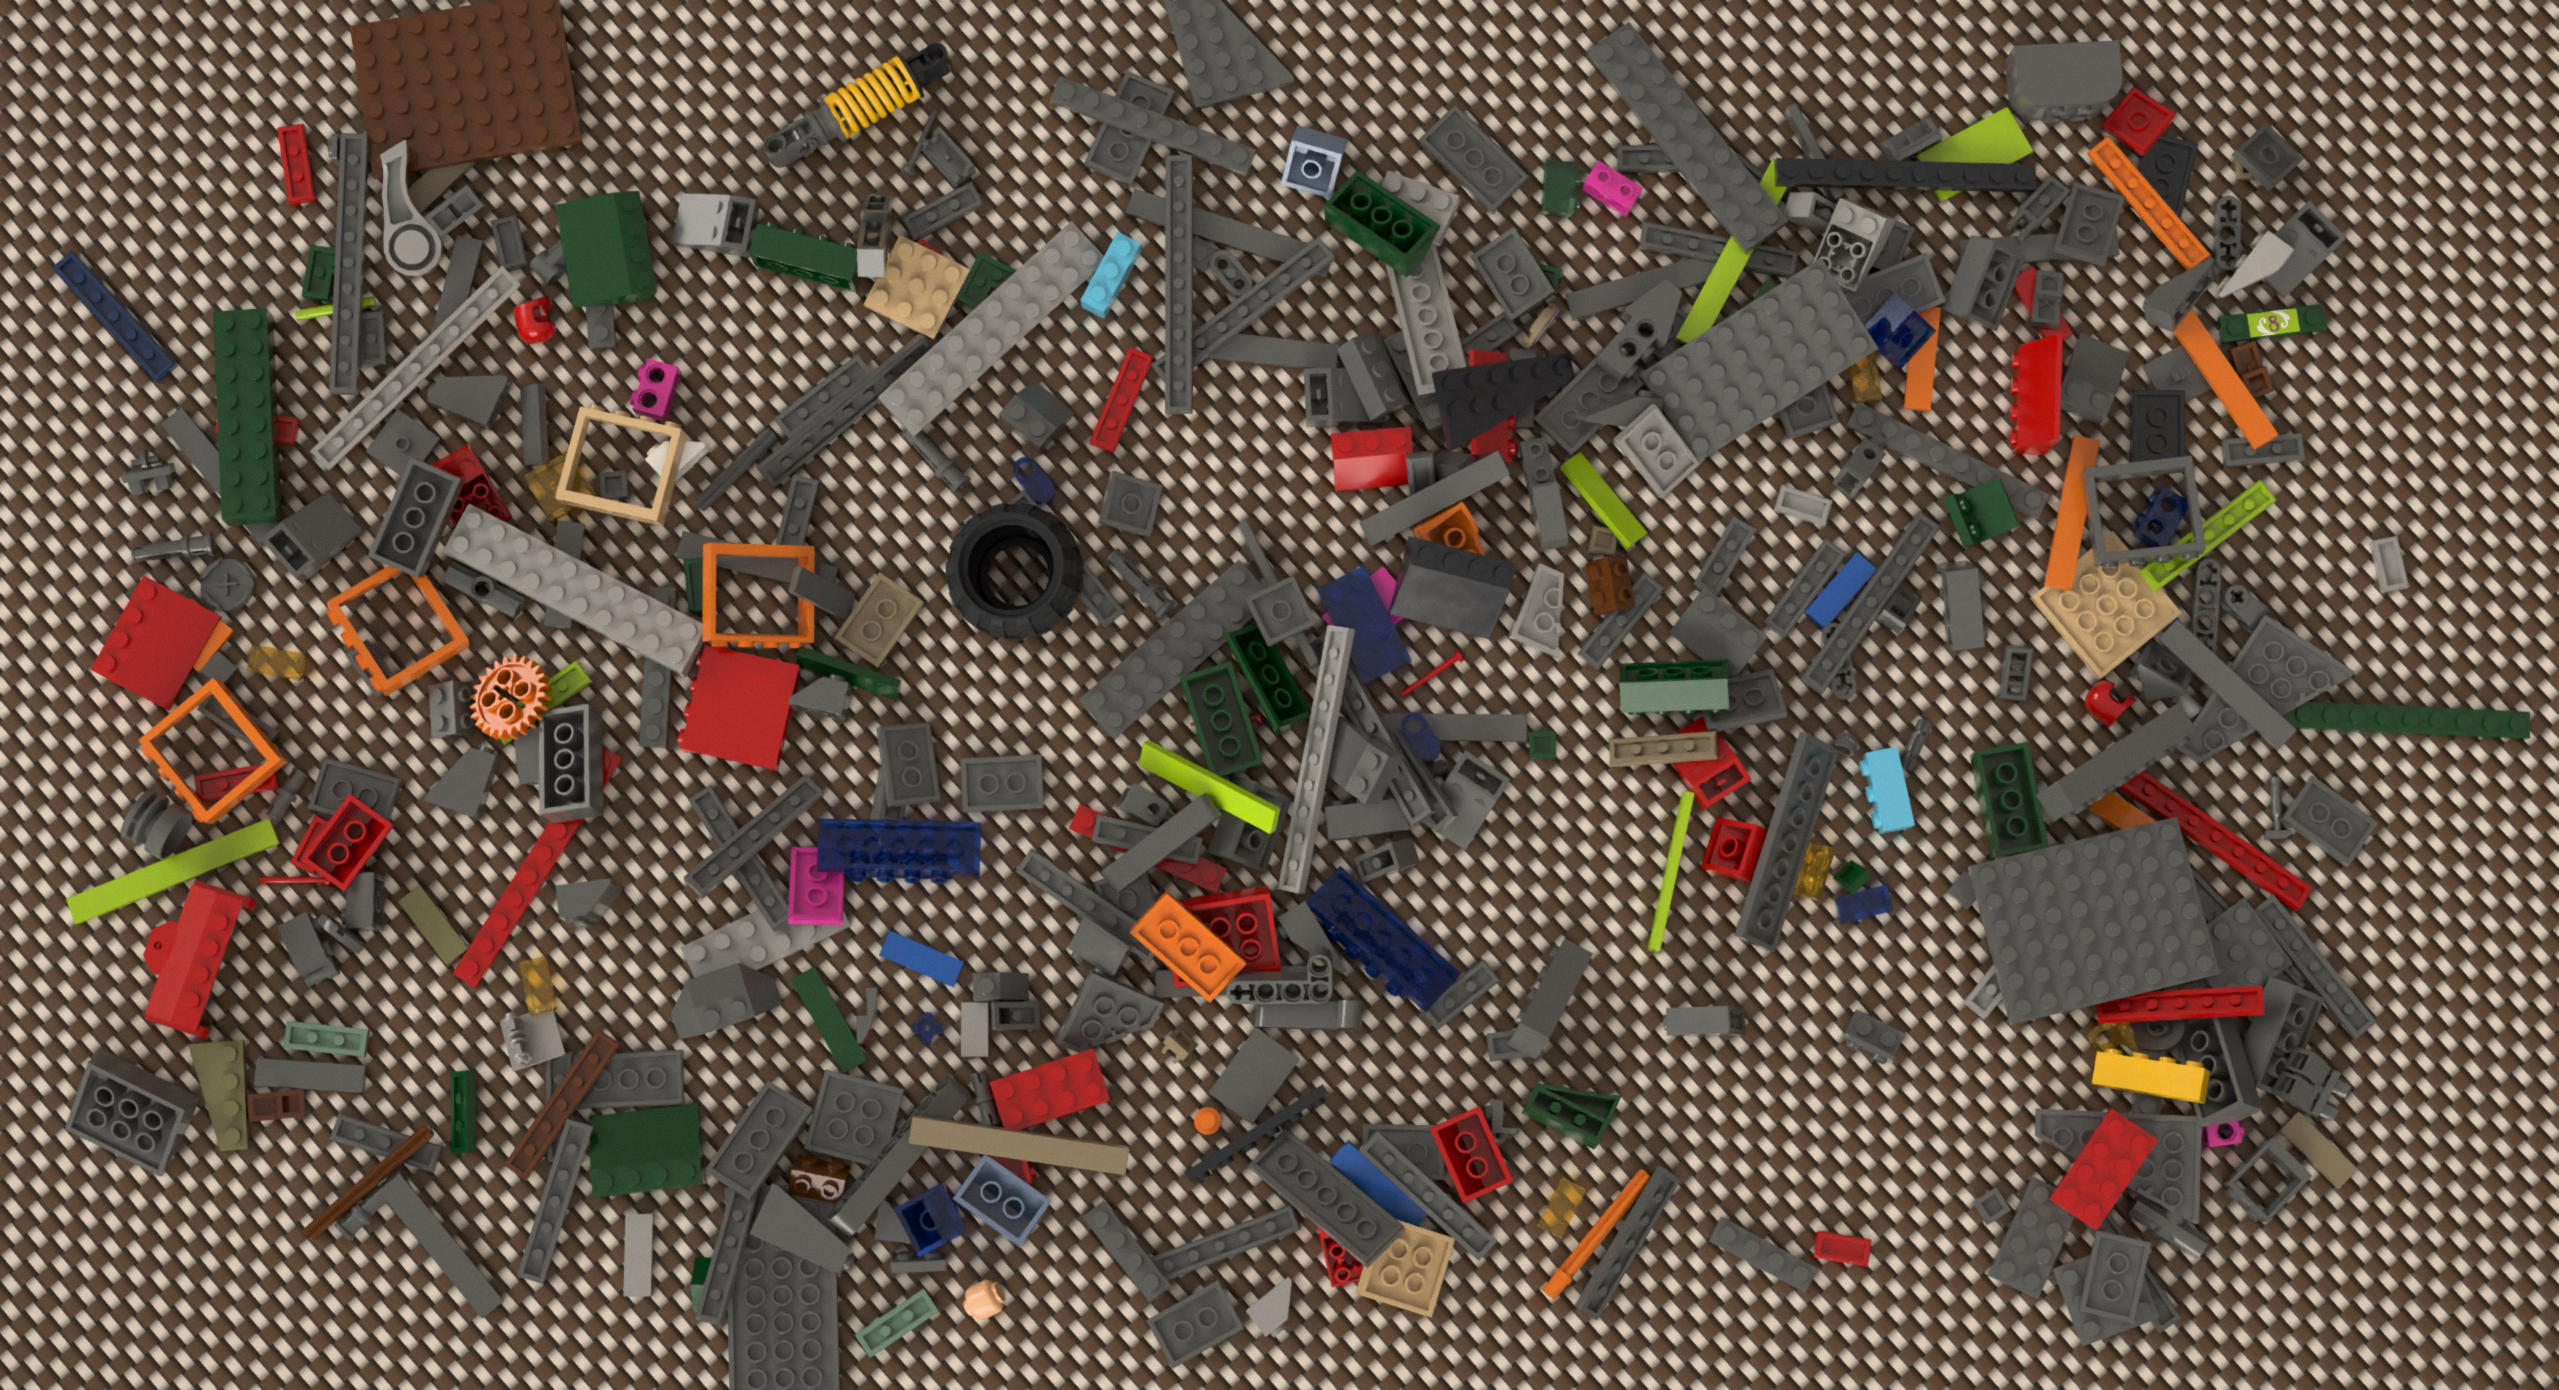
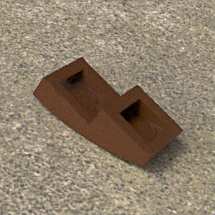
[2228,340,2274,398]
[247,1089,306,1122]

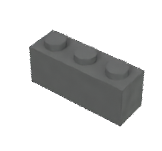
[1324,794,1409,842]

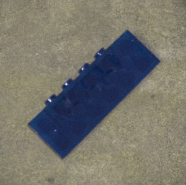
[817,818,982,884]
[1306,866,1461,1013]

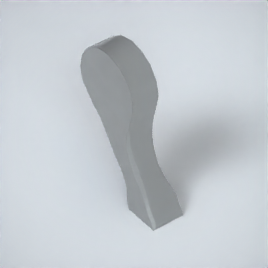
[380,140,443,277]

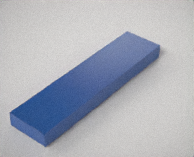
[1330,1140,1428,1226]

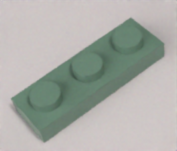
[283,1021,370,1057]
[855,1289,939,1358]

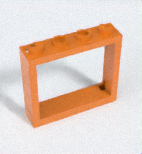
[702,543,815,649]
[326,566,470,696]
[138,678,288,824]

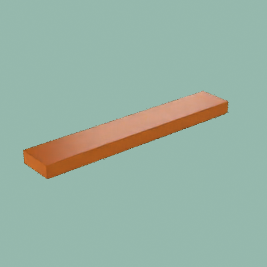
[2087,136,2211,271]
[2173,309,2279,450]
[2044,435,2100,591]

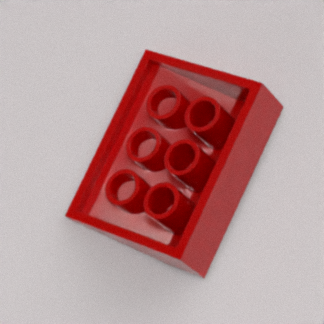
[2008,334,2063,456]
[90,575,222,711]
[1172,885,1282,988]

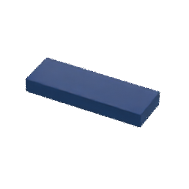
[1804,552,1877,629]
[879,931,965,987]

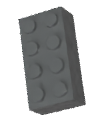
[368,457,466,578]
[539,704,603,823]

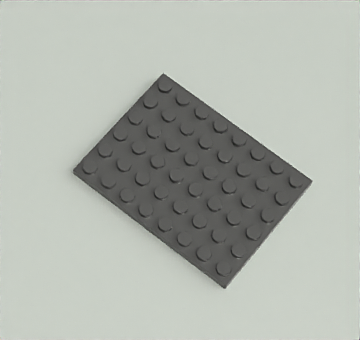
[1968,817,2220,1025]

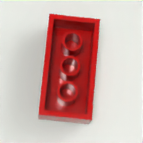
[989,1048,1111,1131]
[2048,1108,2158,1231]

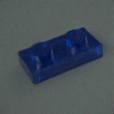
[1833,884,1894,925]

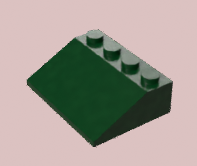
[555,191,657,308]
[589,1103,707,1198]

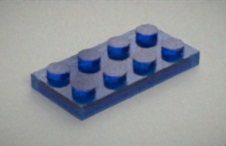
[1316,566,1412,685]

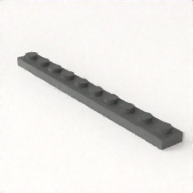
[329,133,369,395]
[1165,155,1193,415]

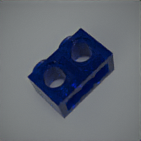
[2132,486,2189,548]

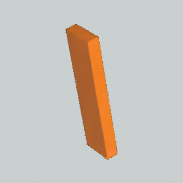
[1903,307,1941,412]

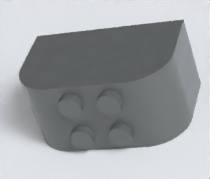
[2005,40,2123,123]

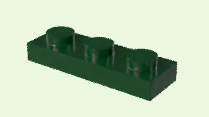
[450,1070,477,1154]

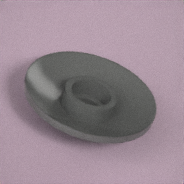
[2130,1019,2185,1052]

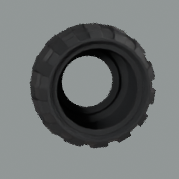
[945,502,1084,641]

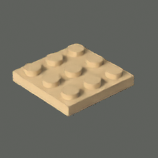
[863,235,971,341]
[1355,1220,1455,1318]

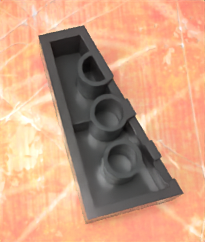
[1507,938,1593,1060]

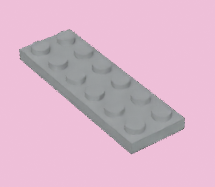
[1385,244,1467,395]
[680,896,851,978]

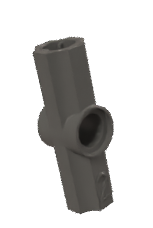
[443,562,526,619]
[2126,1194,2210,1258]

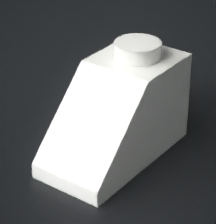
[645,441,709,482]

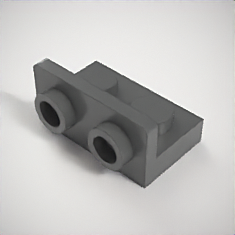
[1841,1009,1905,1065]

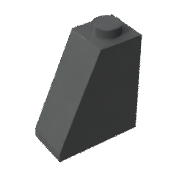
[427,375,512,431]
[424,745,501,820]
[1663,1006,1746,1037]

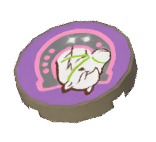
[1521,302,1560,350]

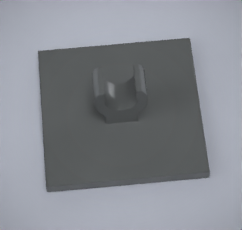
[2142,345,2212,403]

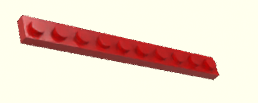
[452,747,623,988]

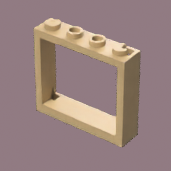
[555,405,688,526]

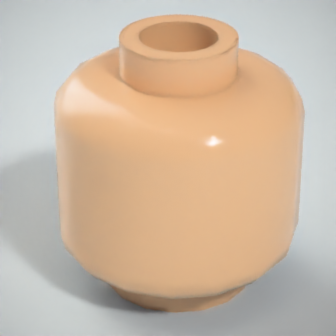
[963,1279,1006,1320]

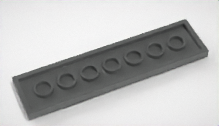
[1079,560,1265,741]
[1734,732,1839,953]

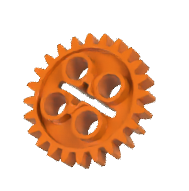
[469,655,552,741]

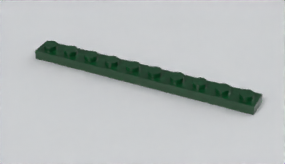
[2282,701,2530,740]

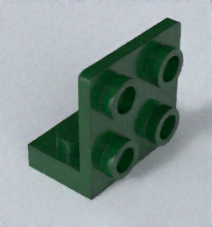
[1943,478,2019,547]

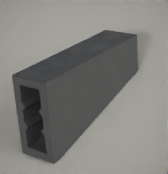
[749,1183,855,1274]

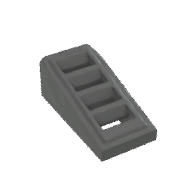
[1999,644,2033,701]

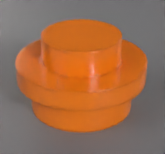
[1194,1107,1221,1135]

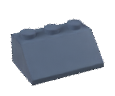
[953,1155,1052,1248]

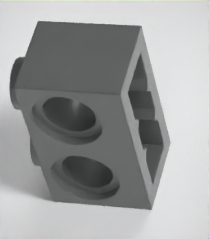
[425,183,484,238]

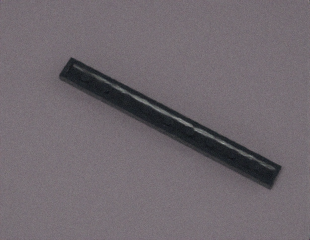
[1774,158,2036,193]

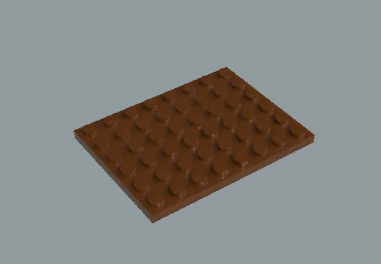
[350,0,583,179]

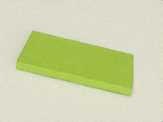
[1915,107,2034,202]

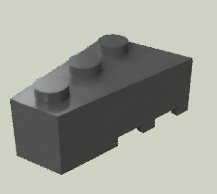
[1935,560,1988,651]

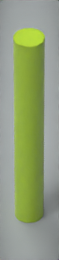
[295,296,377,321]

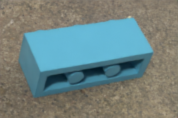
[1080,232,1142,319]
[1860,747,1915,834]

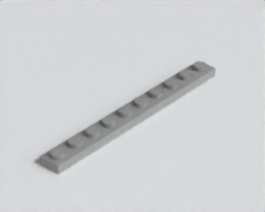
[310,266,522,470]
[1278,625,1355,894]

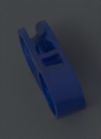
[1013,457,1055,505]
[1401,712,1441,763]

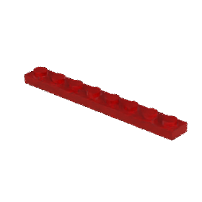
[2118,771,2313,911]

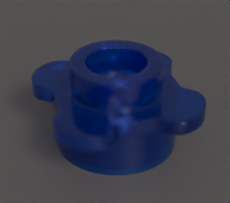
[911,1012,944,1045]

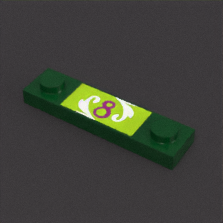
[2217,304,2327,344]

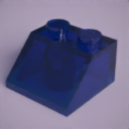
[1864,293,1936,370]
[894,1183,970,1257]

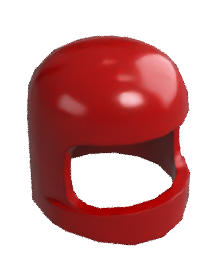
[513,296,556,344]
[2084,680,2137,728]

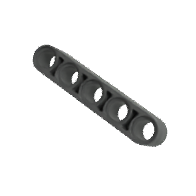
[1101,793,1223,894]

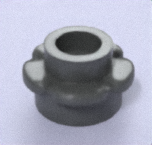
[1834,732,1860,756]

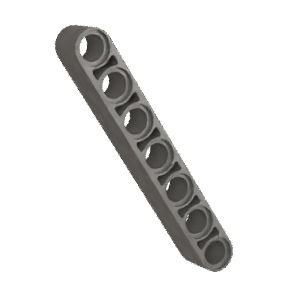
[827,1075,970,1237]

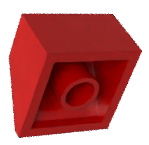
[1700,817,1768,884]

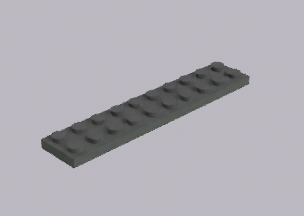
[1587,22,1788,254]

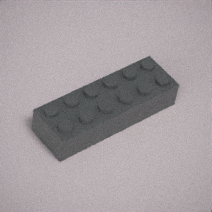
[2035,703,2197,822]

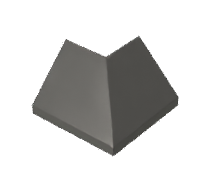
[2128,639,2193,701]

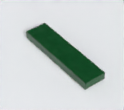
[796,647,901,701]
[791,966,868,1074]

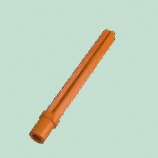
[1542,1169,1651,1300]

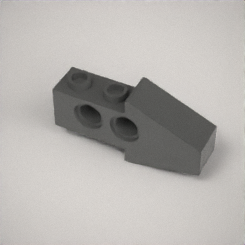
[857,194,893,279]
[1595,279,1682,383]
[1519,437,1568,551]

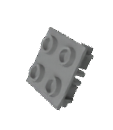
[500,1005,565,1072]

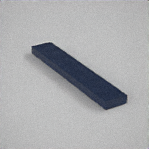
[52,251,178,383]

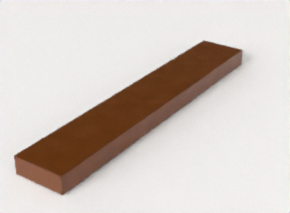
[504,1029,622,1181]

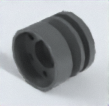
[121,788,193,861]

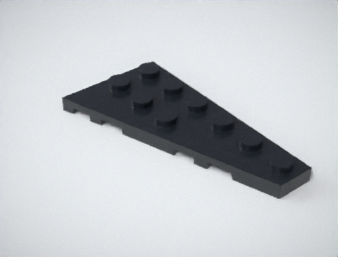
[1432,353,1575,452]

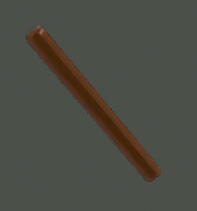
[303,1125,434,1240]

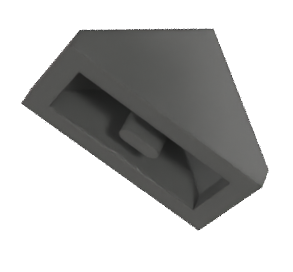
[1876,585,1921,634]
[874,1198,919,1244]

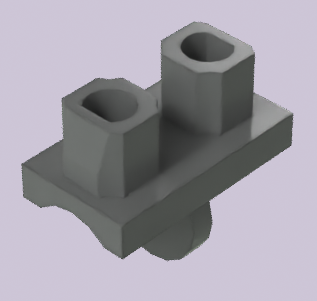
[121,449,175,496]

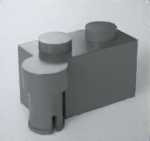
[277,912,340,987]

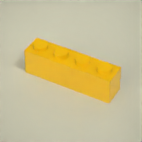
[2092,1048,2210,1104]

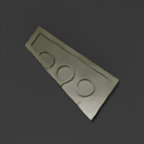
[188,1040,250,1151]

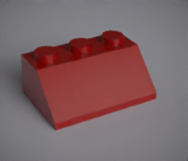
[1330,426,1413,492]
[300,794,394,892]
[1430,1106,1513,1204]

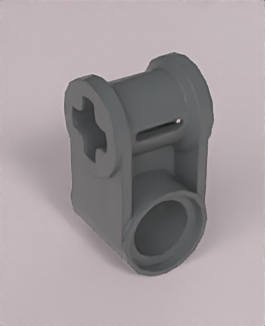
[2219,585,2272,634]

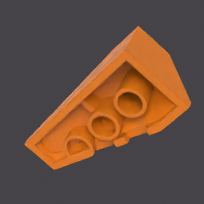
[1412,501,1485,555]

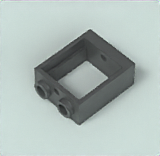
[2222,1137,2312,1222]

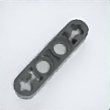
[2190,559,2221,654]

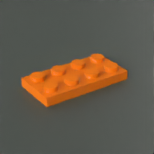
[1130,891,1247,1002]

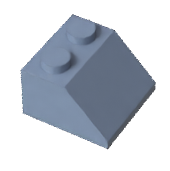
[1281,125,1348,198]

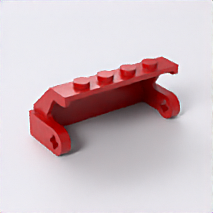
[143,880,257,1039]

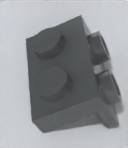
[428,680,474,739]

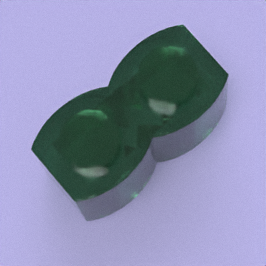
[1541,159,1582,218]

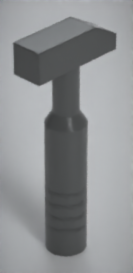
[2264,777,2292,840]

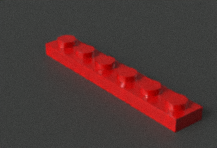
[1069,804,1227,894]
[2096,986,2265,1024]

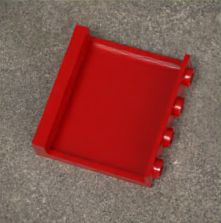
[678,645,802,773]

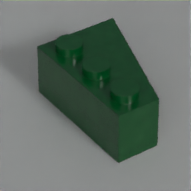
[1521,1083,1622,1149]

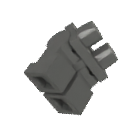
[2271,1046,2352,1121]

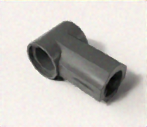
[530,239,566,286]

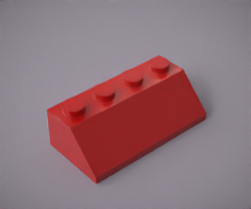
[1469,350,1518,463]

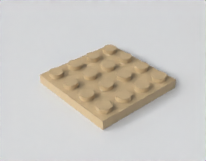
[2030,531,2182,680]

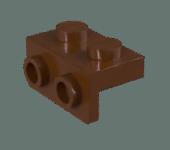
[1586,556,1635,616]
[788,1155,851,1203]

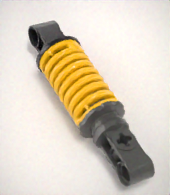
[763,43,953,168]

